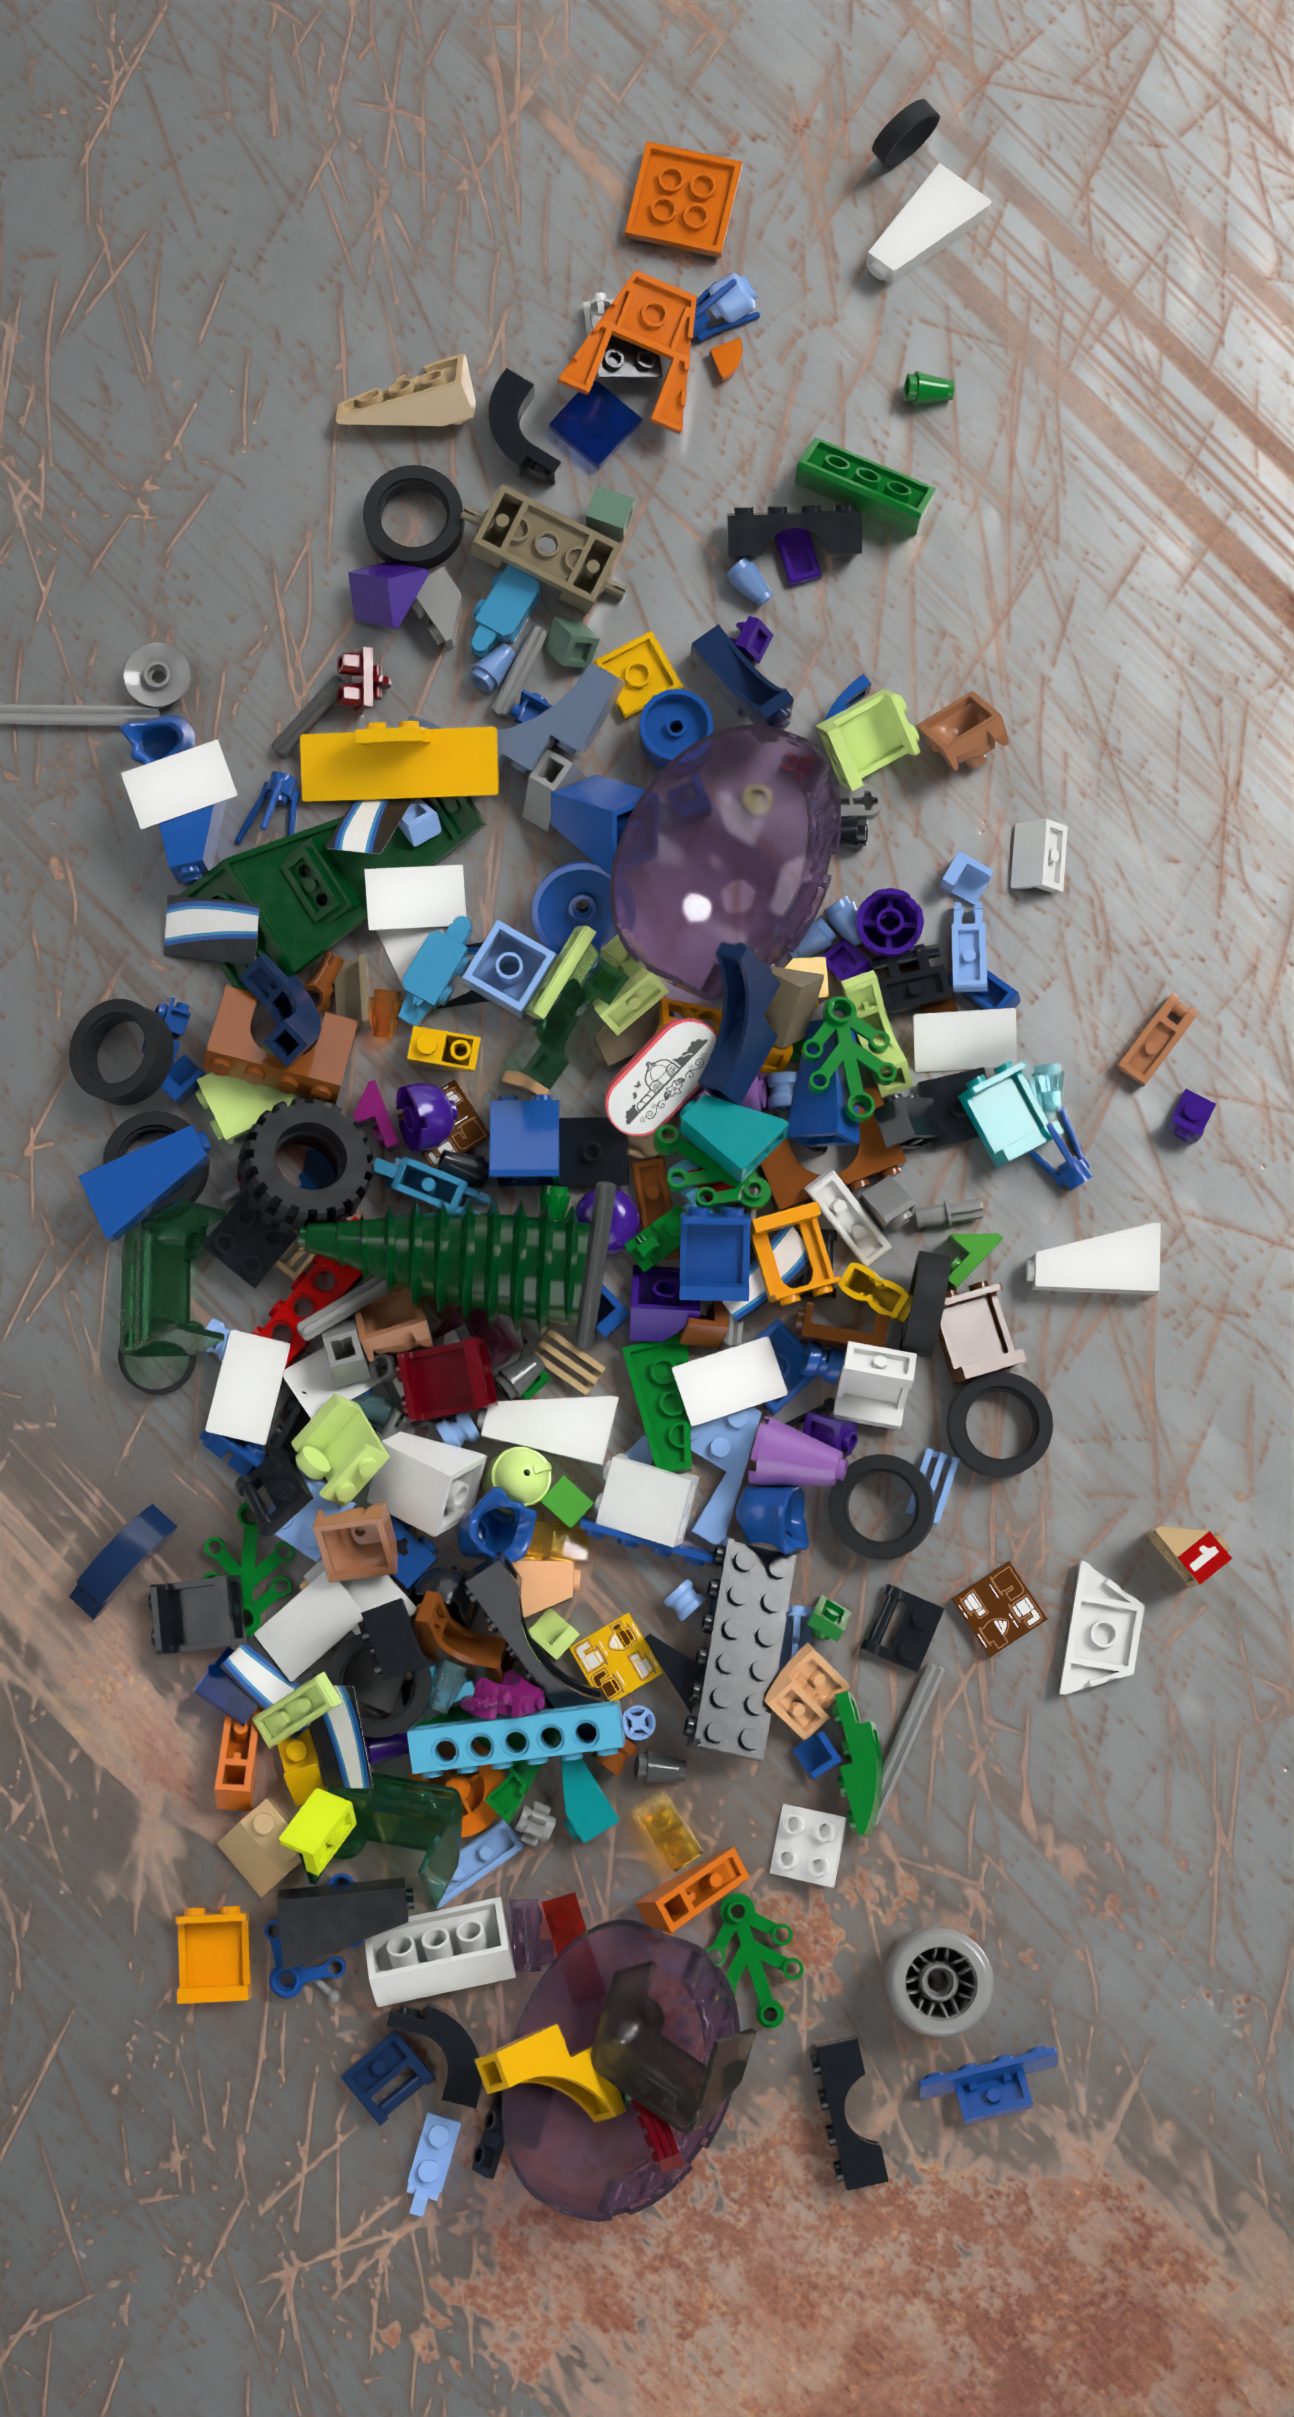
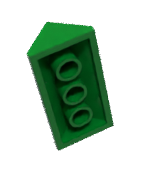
[795,437,937,535]

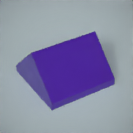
[348,562,430,630]

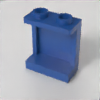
[679,1207,751,1301]

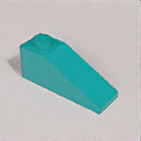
[559,1733,620,1843]

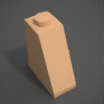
[488,1560,581,1631]

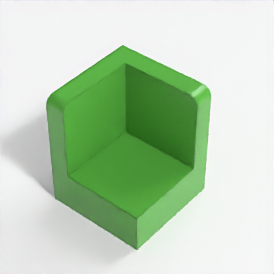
[540,1475,595,1528]

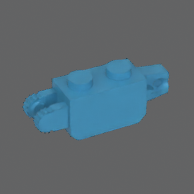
[470,564,541,660]
[398,915,473,1027]
[373,1157,492,1214]

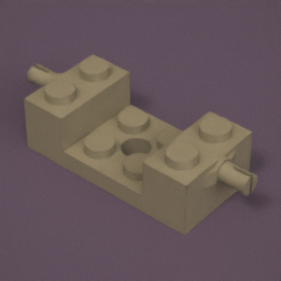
[460,484,628,614]

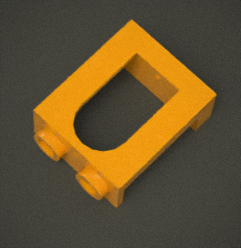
[750,1201,841,1306]

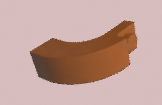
[414,1591,515,1684]

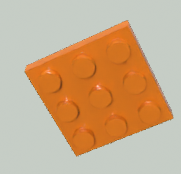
[625,141,743,258]

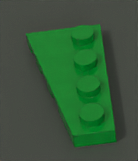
[622,1333,692,1474]

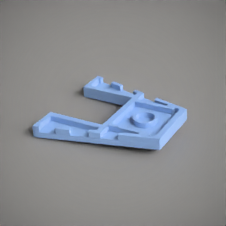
[602,1407,762,1546]

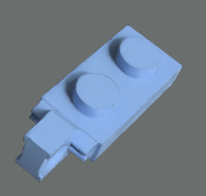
[406,2111,462,2217]

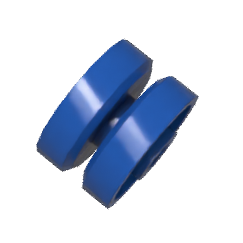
[639,689,714,773]

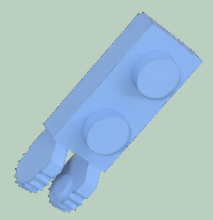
[951,901,987,992]

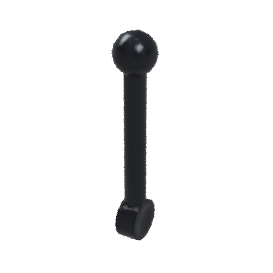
[785,1398,835,1427]

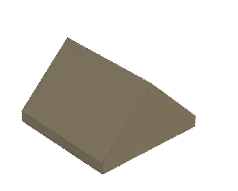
[763,966,824,1049]

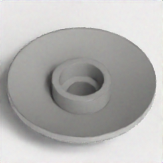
[123,642,191,708]

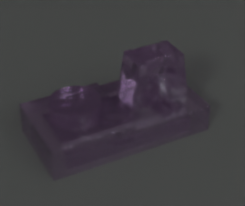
[509,1898,554,1972]

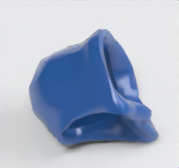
[119,714,196,765]
[736,1485,809,1554]
[457,1487,537,1562]

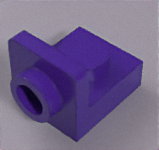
[821,938,873,985]
[1166,1089,1216,1142]
[803,1411,858,1456]

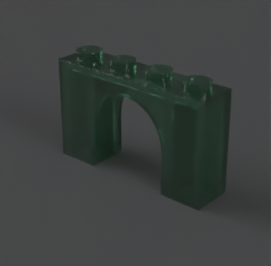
[512,942,629,1090]

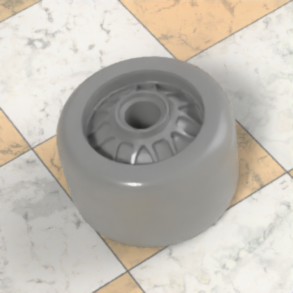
[884,1926,994,2037]

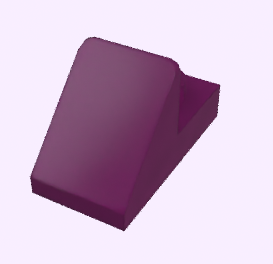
[352,1080,402,1153]

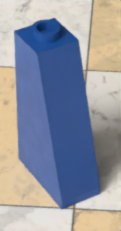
[787,1017,860,1148]
[78,1124,212,1243]

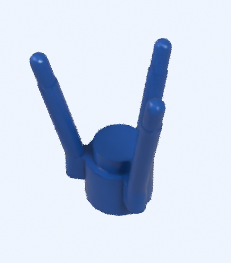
[692,279,760,342]
[235,771,300,844]
[1027,1106,1093,1191]

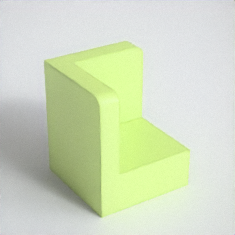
[528,1608,580,1661]

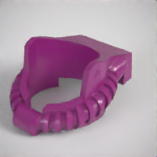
[460,1670,545,1720]

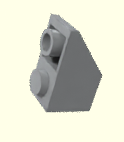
[411,567,463,652]
[522,748,586,834]
[859,1175,915,1232]
[322,1317,371,1388]

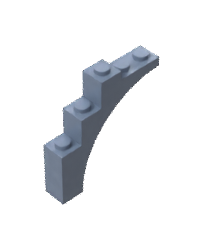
[407,663,626,775]

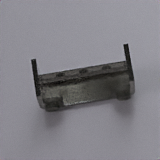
[591,1961,757,2133]

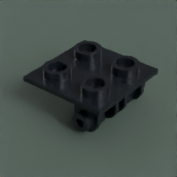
[590,315,663,379]
[201,1196,298,1289]

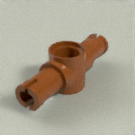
[303,951,345,1018]

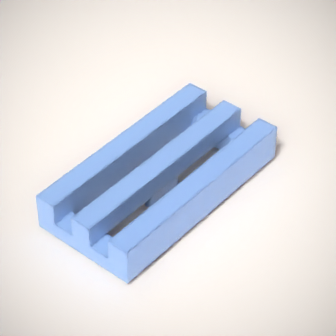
[905,1448,960,1525]

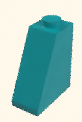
[679,1094,789,1183]

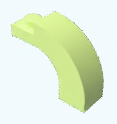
[841,970,913,1098]

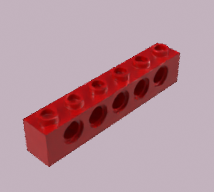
[251,1216,363,1369]

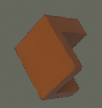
[679,1301,729,1349]

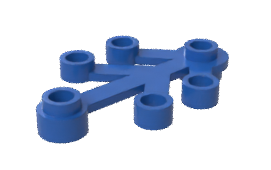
[264,1873,364,1998]

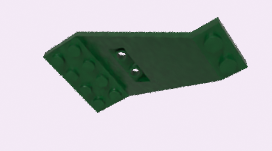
[178,796,487,1005]

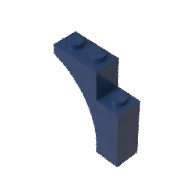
[691,624,794,737]
[697,941,781,1105]

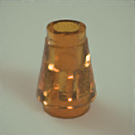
[370,989,404,1039]

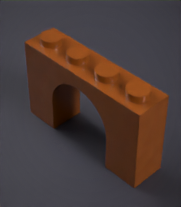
[203,985,358,1105]
[758,1085,907,1213]

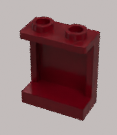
[395,1337,498,1422]

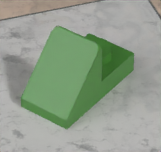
[947,1233,1003,1290]

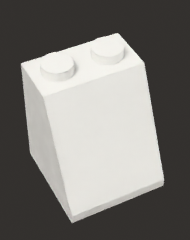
[367,1432,487,1537]

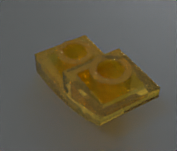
[524,1521,589,1563]
[633,1789,704,1872]

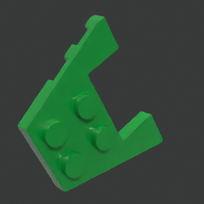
[416,1705,560,1825]

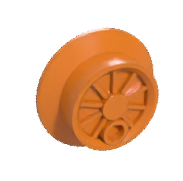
[407,1741,505,1838]

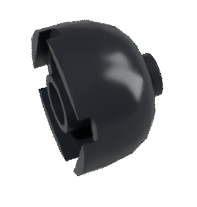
[408,1566,479,1629]

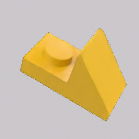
[277,1729,329,1807]

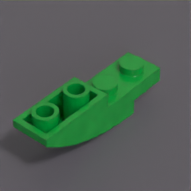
[832,1691,883,1838]

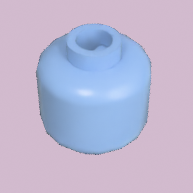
[709,273,758,323]

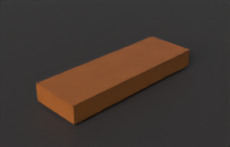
[631,1157,680,1262]

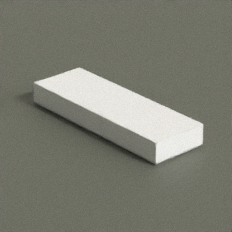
[804,1167,892,1267]

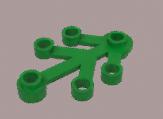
[801,996,897,1123]
[653,1125,771,1210]
[202,1501,295,1637]
[704,1893,804,2028]

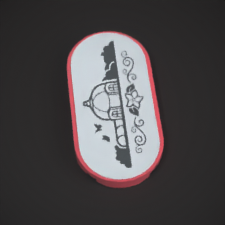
[605,1017,717,1136]

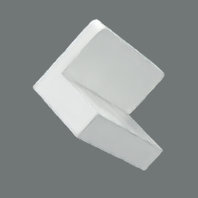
[1011,819,1068,893]

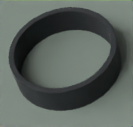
[872,99,940,168]
[118,1318,196,1395]

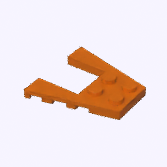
[557,270,697,434]

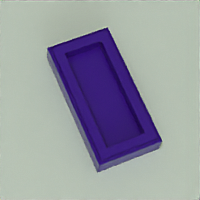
[774,528,822,587]

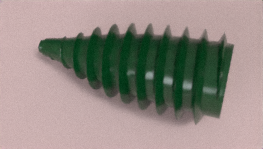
[298,1198,590,1337]

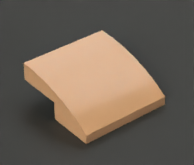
[764,1642,851,1741]

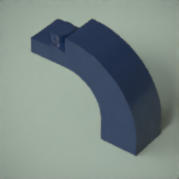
[238,953,321,1067]
[69,1503,178,1620]

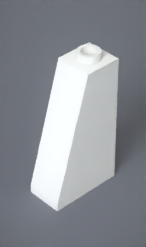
[866,163,992,284]
[1026,1222,1161,1295]
[476,1396,619,1467]

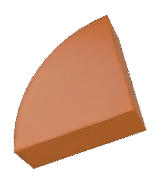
[709,337,743,383]

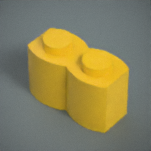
[838,1263,913,1323]

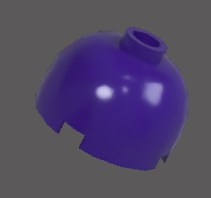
[855,888,924,957]
[396,1083,457,1152]
[575,1189,640,1256]

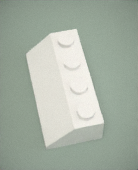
[365,1897,516,2007]

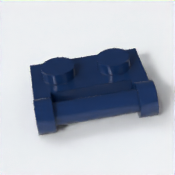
[340,2029,436,2126]

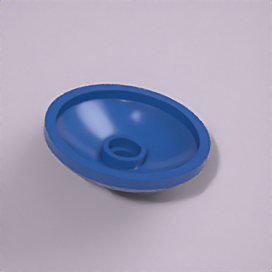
[531,861,633,961]

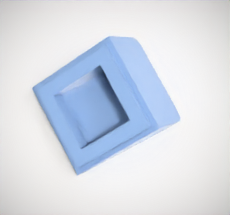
[398,798,441,846]

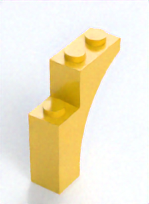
[475,2024,626,2123]

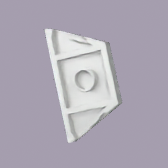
[1058,1561,1145,1695]

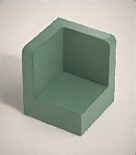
[586,486,635,540]
[544,617,600,669]

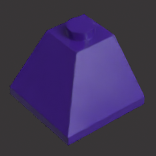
[629,1265,700,1342]

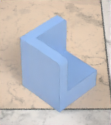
[939,851,994,906]

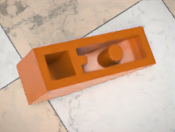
[214,1695,262,1811]
[635,1847,750,1934]

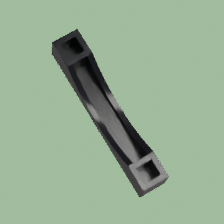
[464,1550,610,1740]

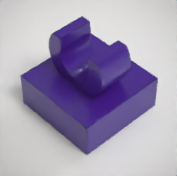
[730,616,774,664]

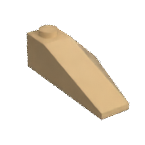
[336,353,476,426]

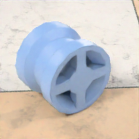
[663,1579,706,1622]
[622,1705,656,1740]

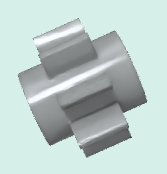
[514,1801,557,1847]

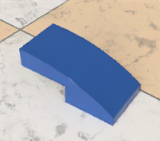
[824,673,871,721]

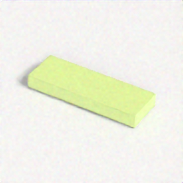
[525,926,597,1019]
[252,1672,342,1749]

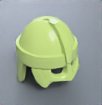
[482,1447,552,1514]

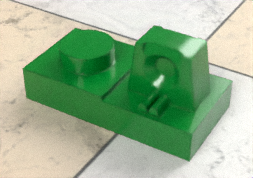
[624,1204,684,1274]
[807,1594,851,1642]

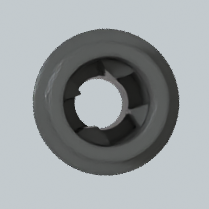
[493,1352,546,1401]
[634,1750,687,1785]

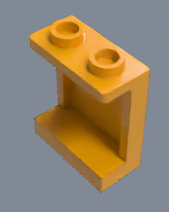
[175,1905,252,2004]

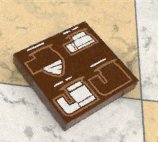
[397,1079,490,1170]
[951,1561,1048,1658]

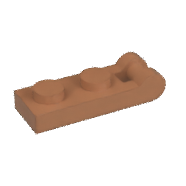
[1117,992,1200,1087]

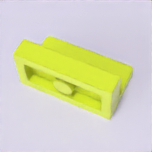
[279,1788,357,1876]

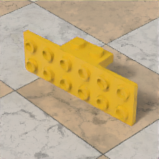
[300,721,499,802]

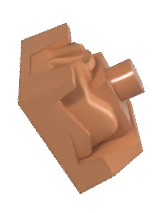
[916,690,1009,771]
[354,1286,434,1362]
[313,1501,398,1583]

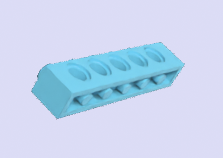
[407,1700,625,1778]

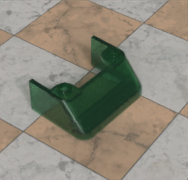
[120,1198,226,1357]
[298,1772,464,1909]

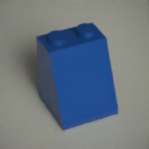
[550,775,657,876]
[159,799,227,886]
[489,1094,560,1187]

